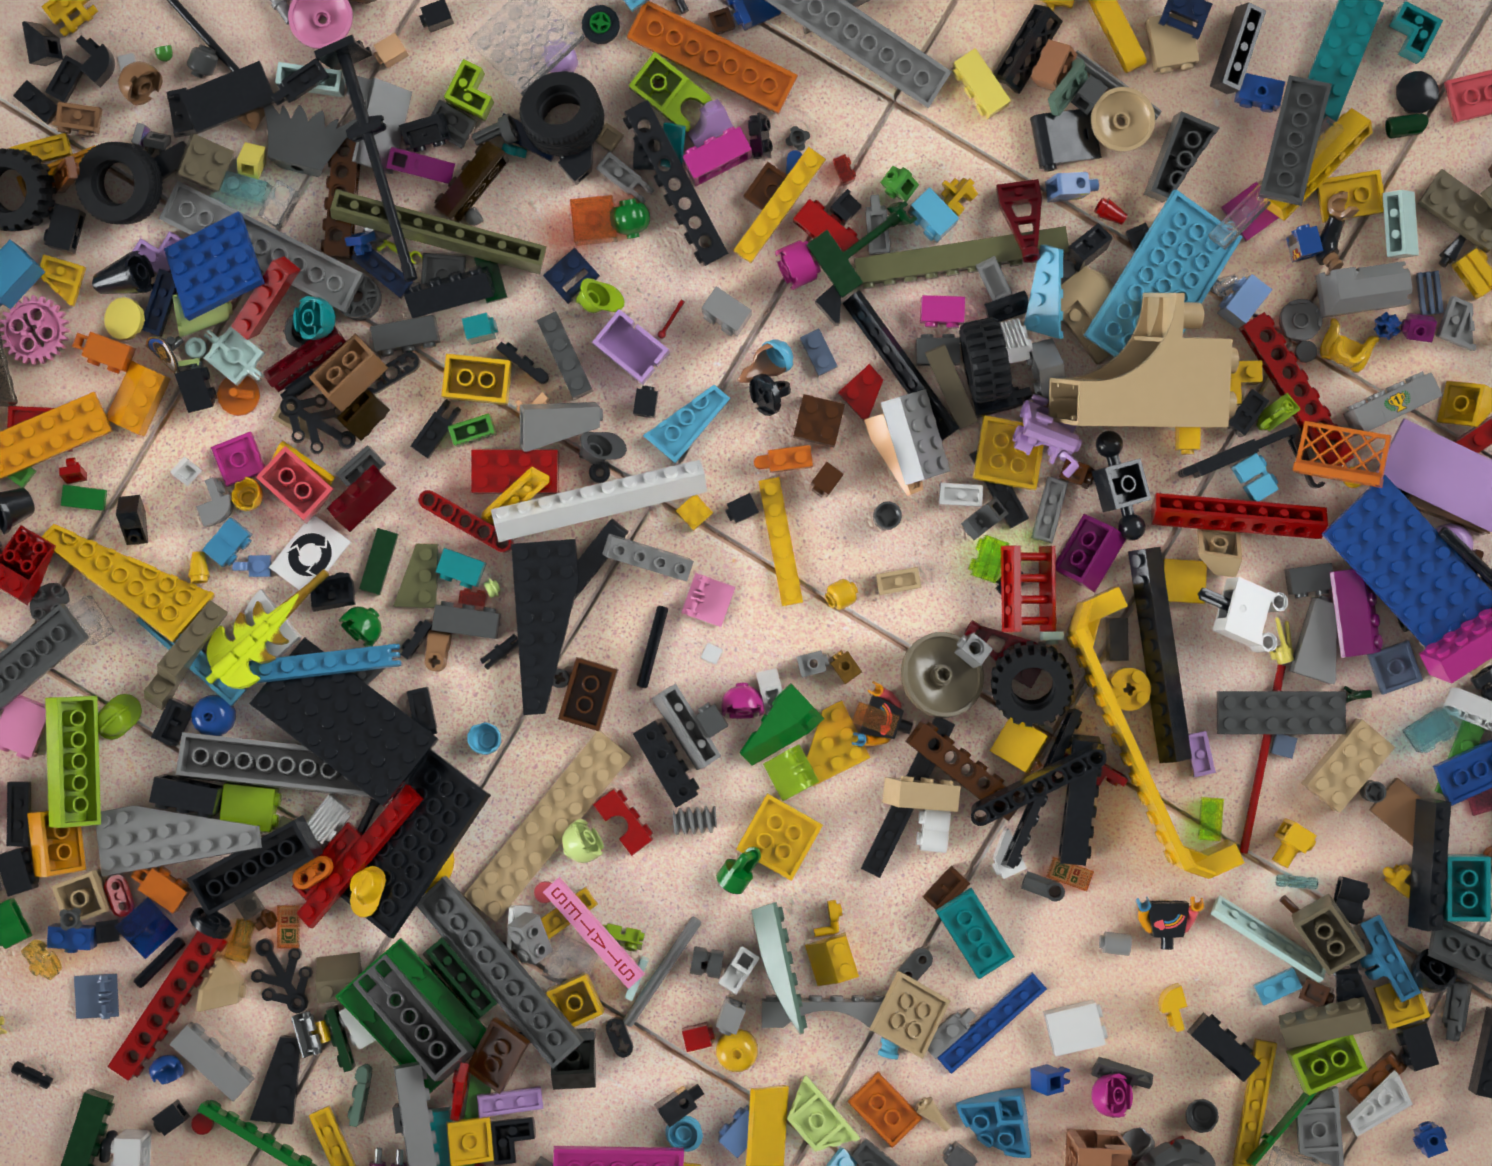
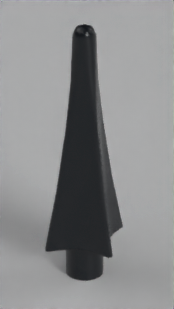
[1439,235,1466,267]

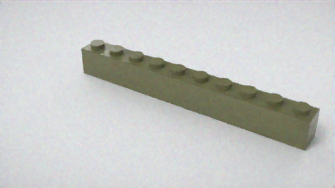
[330,189,547,275]
[854,226,1069,289]

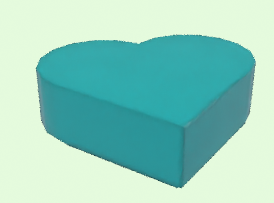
[501,143,528,158]

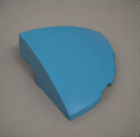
[956,1088,1031,1158]

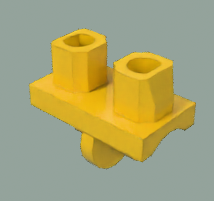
[941,178,978,216]

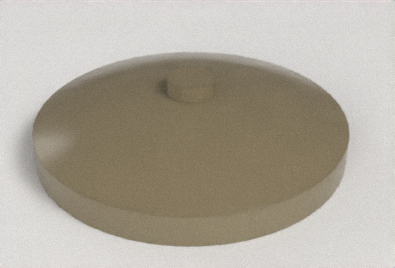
[901,632,984,718]

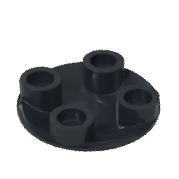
[1396,71,1439,113]

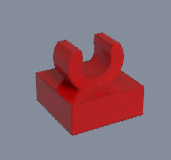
[59,457,88,484]

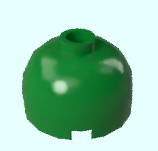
[338,606,382,647]

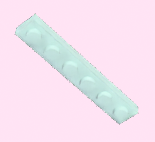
[1210,895,1326,983]

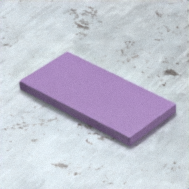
[1376,418,1492,532]

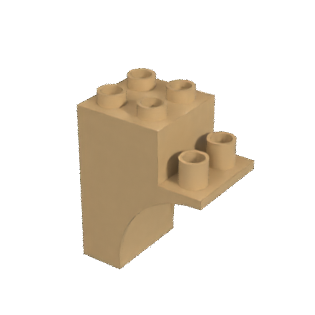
[1048,293,1239,427]

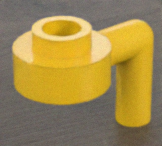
[813,900,843,937]

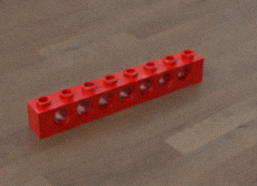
[1238,312,1355,466]
[1151,493,1328,539]
[107,931,228,1081]

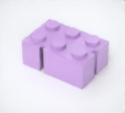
[592,309,670,385]

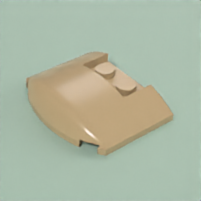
[1061,266,1115,365]

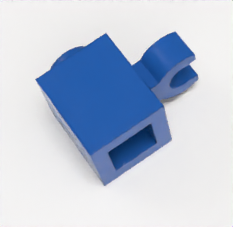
[1030,1064,1070,1096]

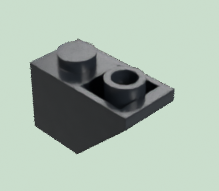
[22,21,63,66]
[558,143,594,185]
[116,495,148,545]

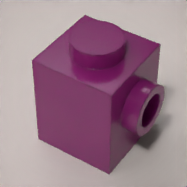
[1401,313,1437,343]

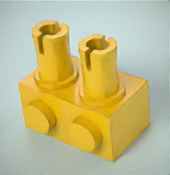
[1271,818,1317,869]

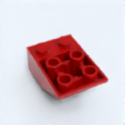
[0,525,56,606]

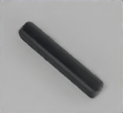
[134,937,186,988]

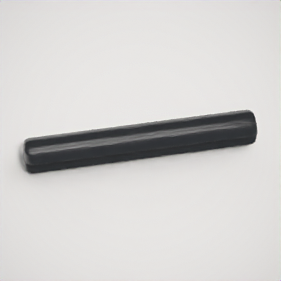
[1438,527,1492,586]
[636,605,668,688]

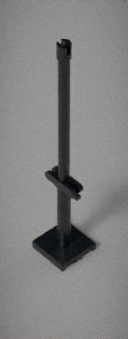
[314,35,418,282]

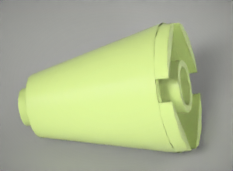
[172,294,233,337]

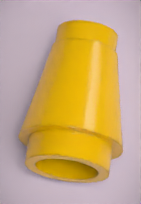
[188,551,210,584]

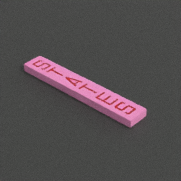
[543,877,645,989]

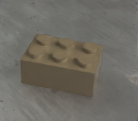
[1291,894,1367,976]

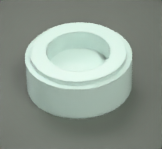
[185,337,208,359]

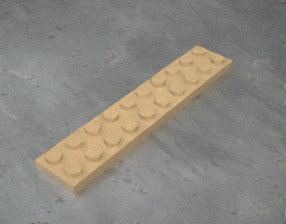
[463,731,632,923]

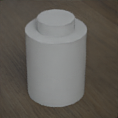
[1099,931,1132,956]

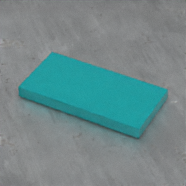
[935,888,1015,979]

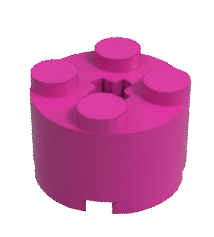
[775,240,821,290]

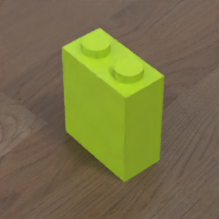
[220,783,282,832]

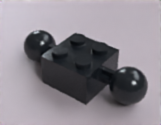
[1092,431,1152,541]

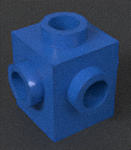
[1413,1121,1448,1158]

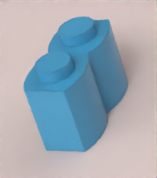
[202,518,252,567]

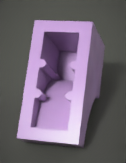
[687,99,733,148]

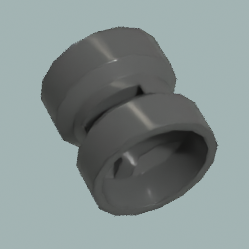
[1360,780,1387,803]

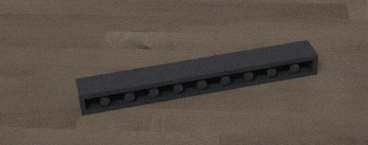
[1128,547,1192,763]

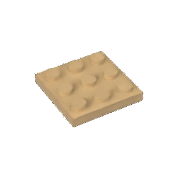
[869,971,951,1059]

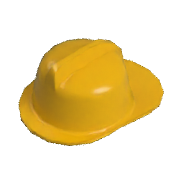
[350,866,386,917]

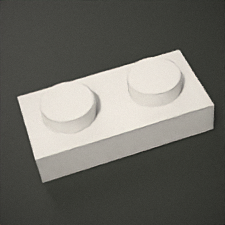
[939,483,983,507]

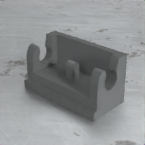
[335,445,386,487]

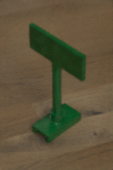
[806,201,917,298]

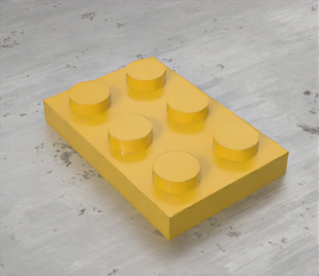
[1316,169,1384,223]

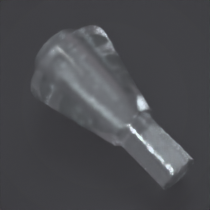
[1212,268,1250,298]

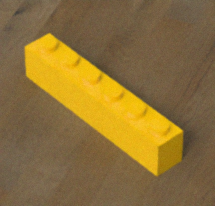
[1263,108,1373,221]

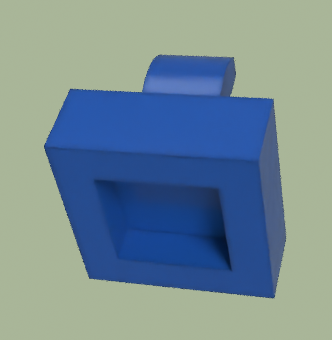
[345,231,376,255]

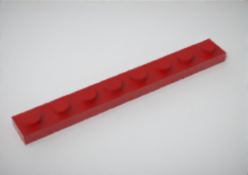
[296,784,423,928]

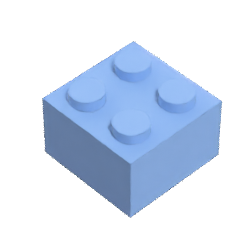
[1217,274,1273,329]

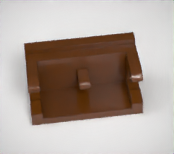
[922,865,970,910]

